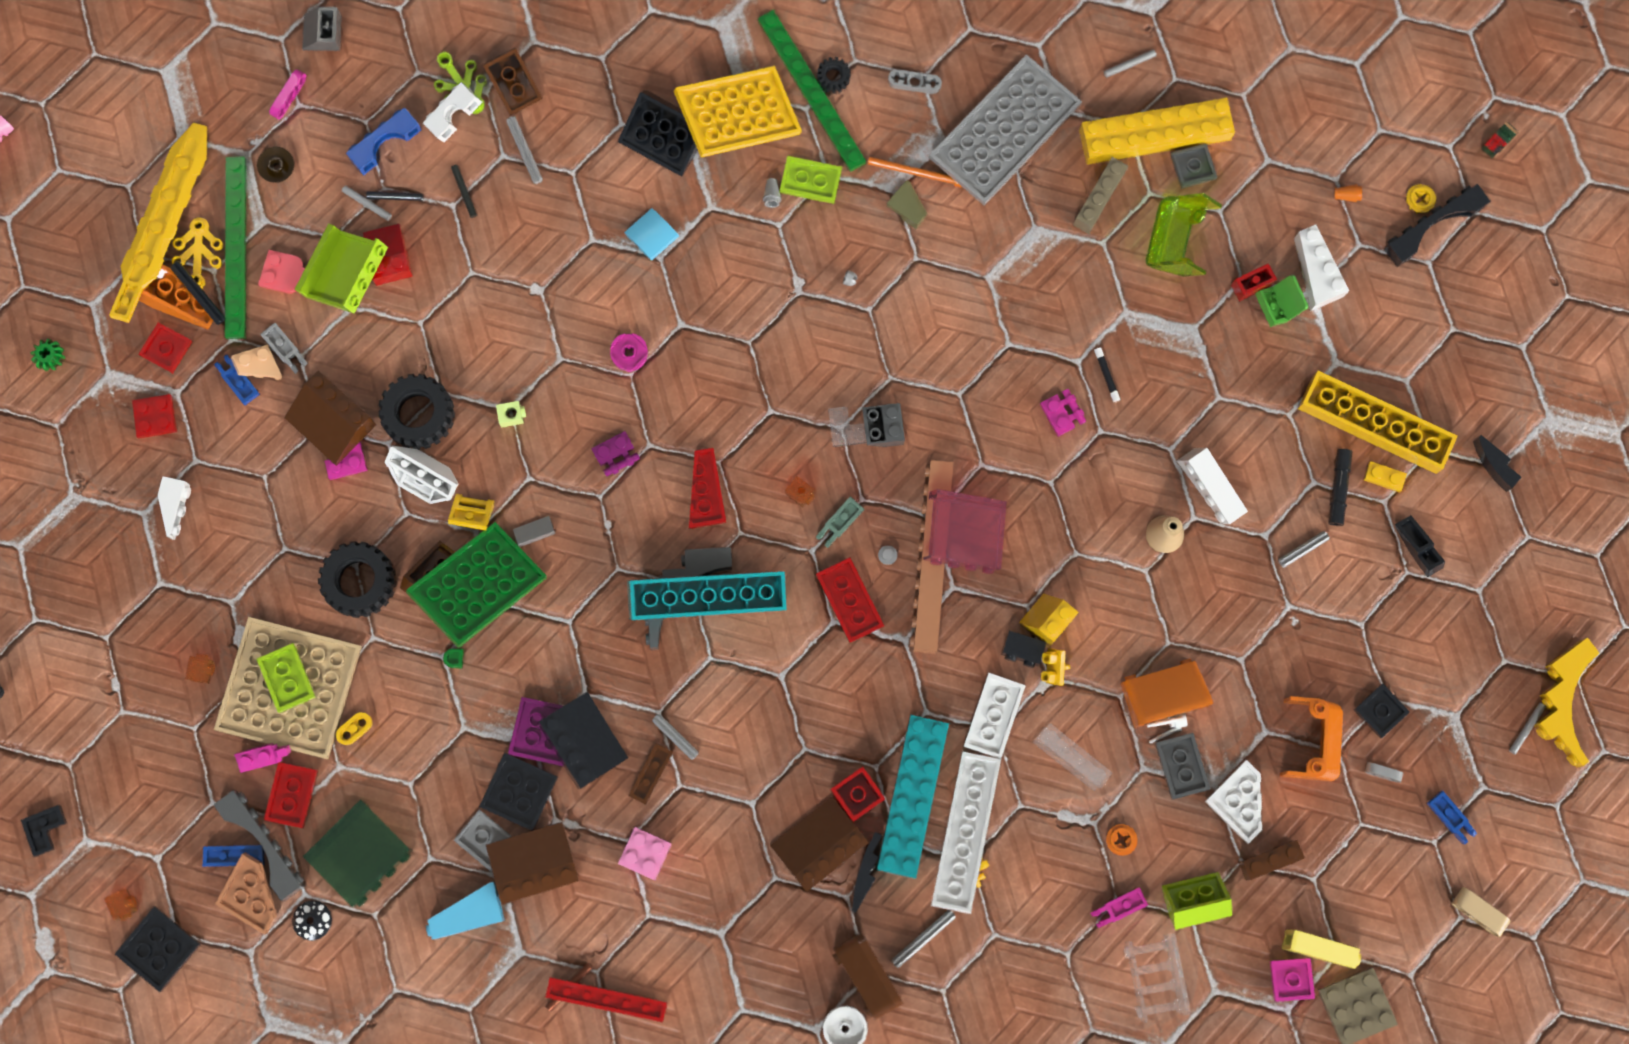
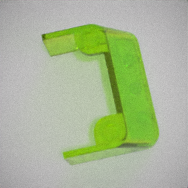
[1146,193,1222,276]

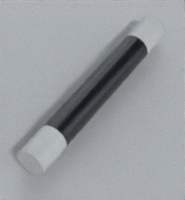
[1094,347,1120,402]

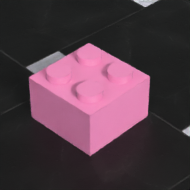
[618,827,672,880]

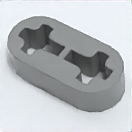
[1365,762,1403,783]

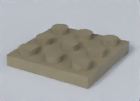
[1318,968,1398,1044]

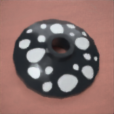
[292,901,332,941]

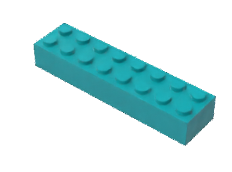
[627,571,787,620]
[876,715,949,879]

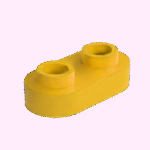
[336,712,372,745]

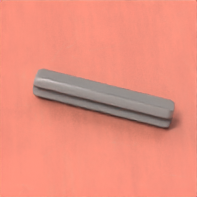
[1278,531,1330,568]
[652,714,699,760]

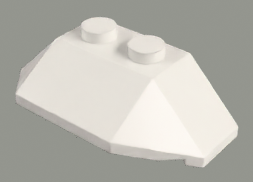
[385,445,458,504]

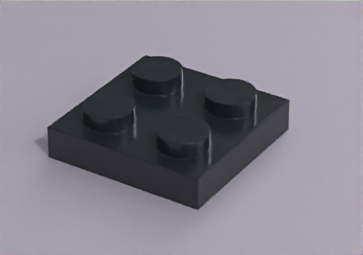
[1354,683,1410,739]

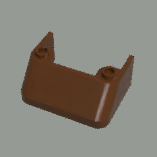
[832,932,904,1020]

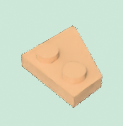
[231,344,282,380]

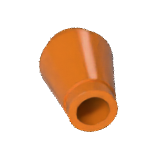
[1334,184,1362,203]

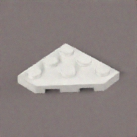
[1205,760,1262,844]

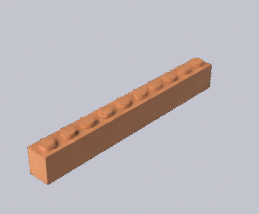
[910,460,954,654]

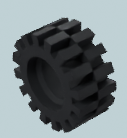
[817,57,850,94]

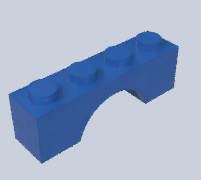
[346,108,422,176]

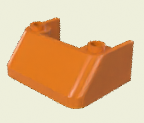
[1280,696,1343,781]

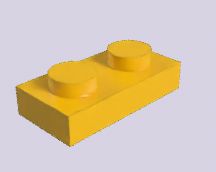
[1363,461,1407,492]

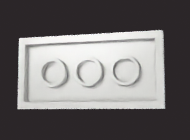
[963,673,1026,759]

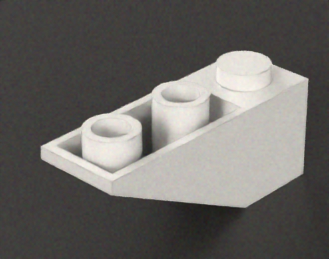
[158,477,191,540]

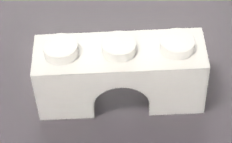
[423,83,482,142]

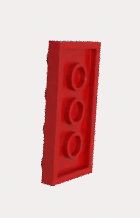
[816,557,884,644]

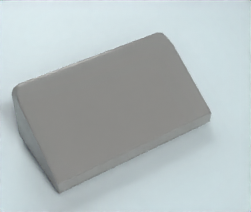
[513,516,556,547]

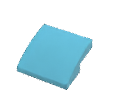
[624,208,679,261]

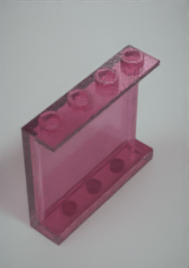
[923,489,1007,574]

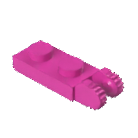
[1091,887,1148,928]

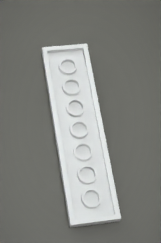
[932,752,1001,914]

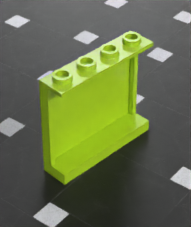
[294,224,388,314]

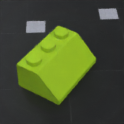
[1162,872,1232,930]

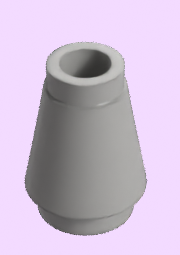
[763,178,781,208]

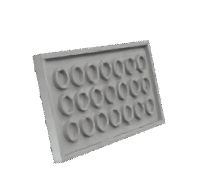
[929,54,1082,206]

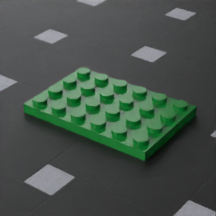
[406,522,547,648]

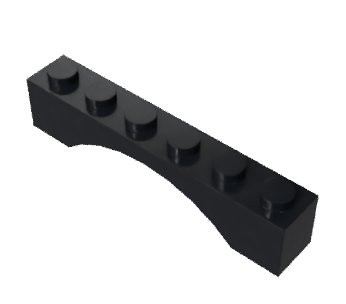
[1384,184,1491,267]

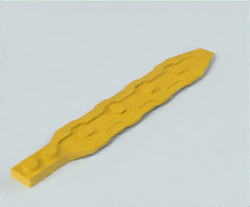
[109,123,207,323]

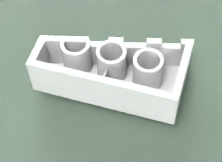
[1294,225,1349,311]

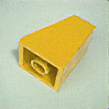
[1019,593,1079,648]

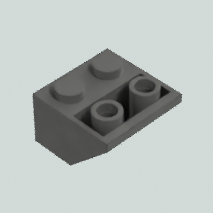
[302,7,342,51]
[862,403,905,447]

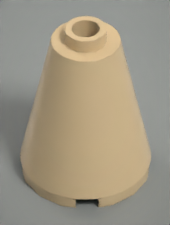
[1146,515,1184,553]

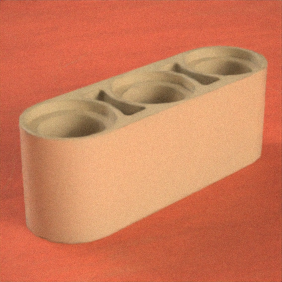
[1451,887,1511,938]

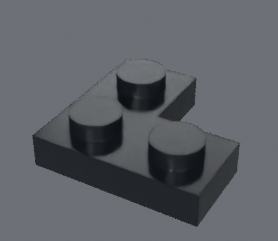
[21,805,67,857]

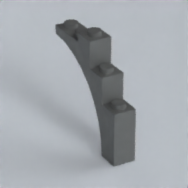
[645,547,732,650]

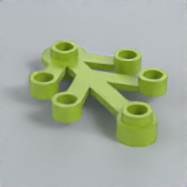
[434,52,487,114]

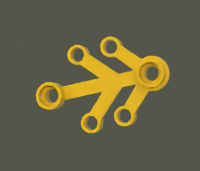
[172,217,223,288]

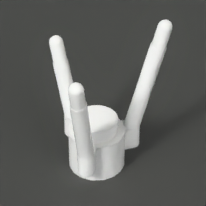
[1147,713,1187,743]

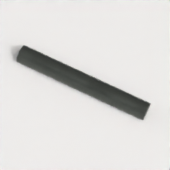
[451,165,477,218]

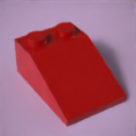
[363,223,413,286]

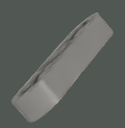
[888,70,942,94]

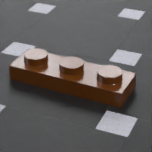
[628,743,674,805]

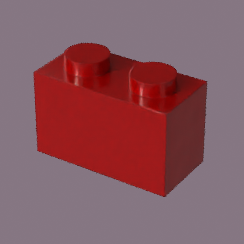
[1231,263,1277,302]

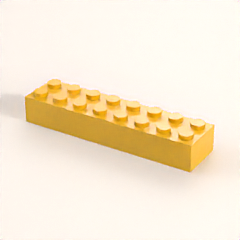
[1079,98,1235,165]
[1298,371,1458,474]

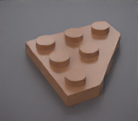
[215,852,277,935]

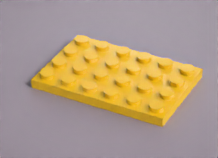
[674,66,802,157]

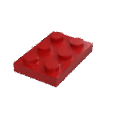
[264,762,318,829]

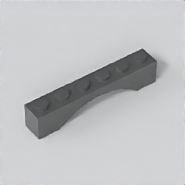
[214,790,305,901]

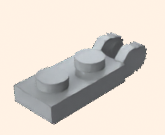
[260,323,308,374]

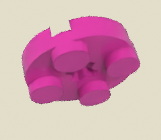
[610,333,648,372]

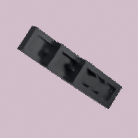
[852,832,882,913]

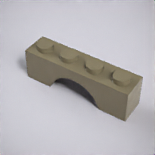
[1073,157,1128,234]

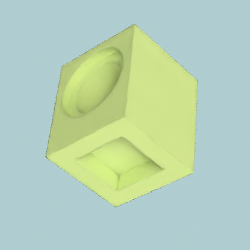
[496,401,526,428]

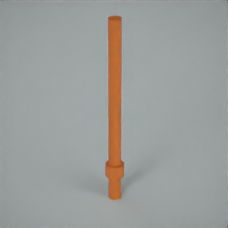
[868,157,962,188]

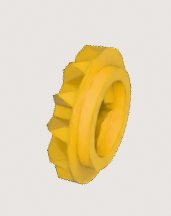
[1406,184,1436,213]

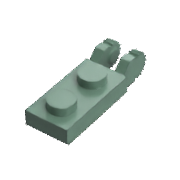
[816,496,865,548]

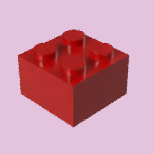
[830,767,885,822]

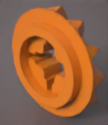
[1106,824,1138,856]

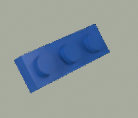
[203,845,264,867]

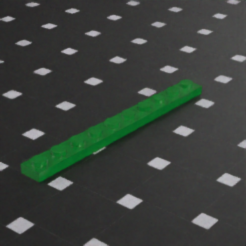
[758,10,866,172]
[225,156,246,339]

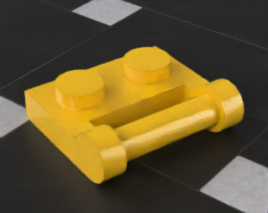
[448,494,494,530]

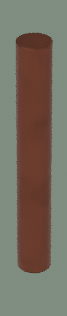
[545,962,593,1012]

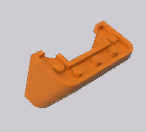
[1120,658,1214,728]

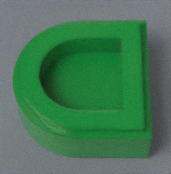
[443,648,464,669]

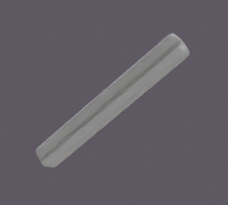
[506,116,543,184]
[892,910,956,968]

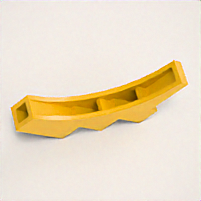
[1534,637,1599,768]

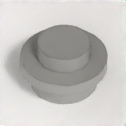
[878,545,897,565]

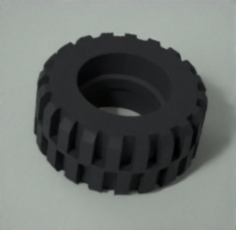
[378,374,455,450]
[318,541,397,618]

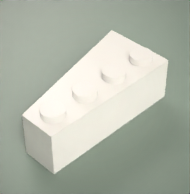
[1177,448,1248,524]

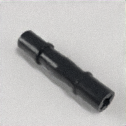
[1328,449,1353,526]

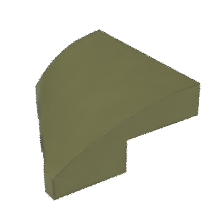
[887,180,927,229]

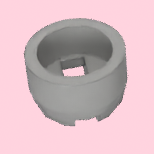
[843,270,858,286]

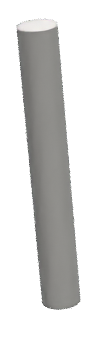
[1104,49,1156,78]
[342,185,392,221]
[1509,703,1546,755]

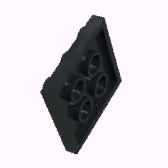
[479,753,558,831]
[114,907,201,992]

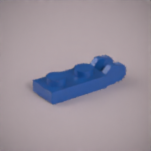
[214,355,260,405]
[1426,790,1477,845]

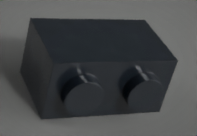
[1001,630,1047,668]

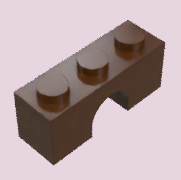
[1238,840,1305,881]

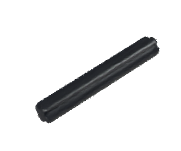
[171,261,226,325]

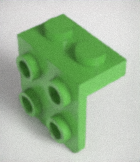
[1255,275,1308,327]

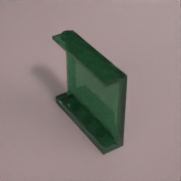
[303,799,413,907]

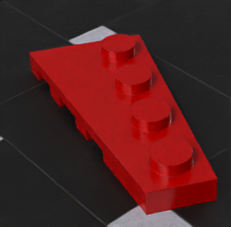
[689,448,727,529]

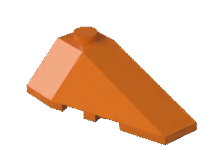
[139,265,213,330]

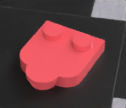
[258,250,305,294]

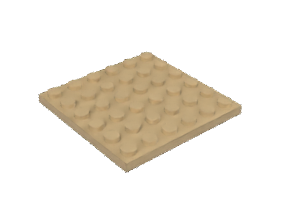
[214,617,362,760]

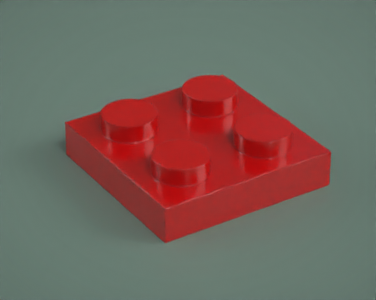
[138,322,192,374]
[132,394,177,439]

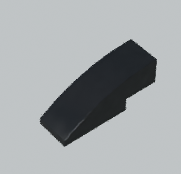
[1473,435,1522,492]
[1395,515,1445,577]

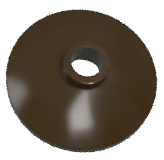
[257,147,295,183]

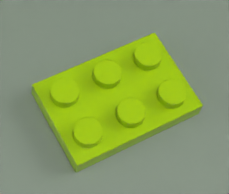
[780,156,842,204]
[257,643,316,713]

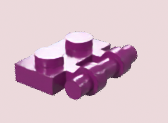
[591,431,640,477]

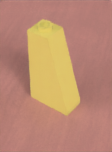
[1281,930,1361,969]

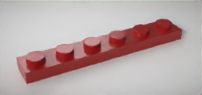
[545,977,667,1022]

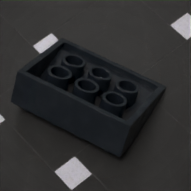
[617,90,698,177]
[537,692,628,790]

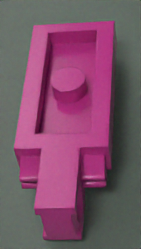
[234,743,291,773]

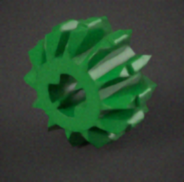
[30,338,65,371]

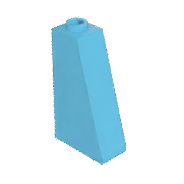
[426,882,505,940]

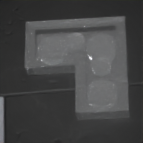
[828,407,866,447]

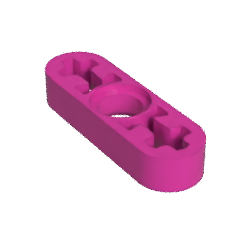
[269,70,306,119]

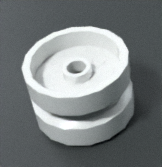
[823,1006,867,1044]

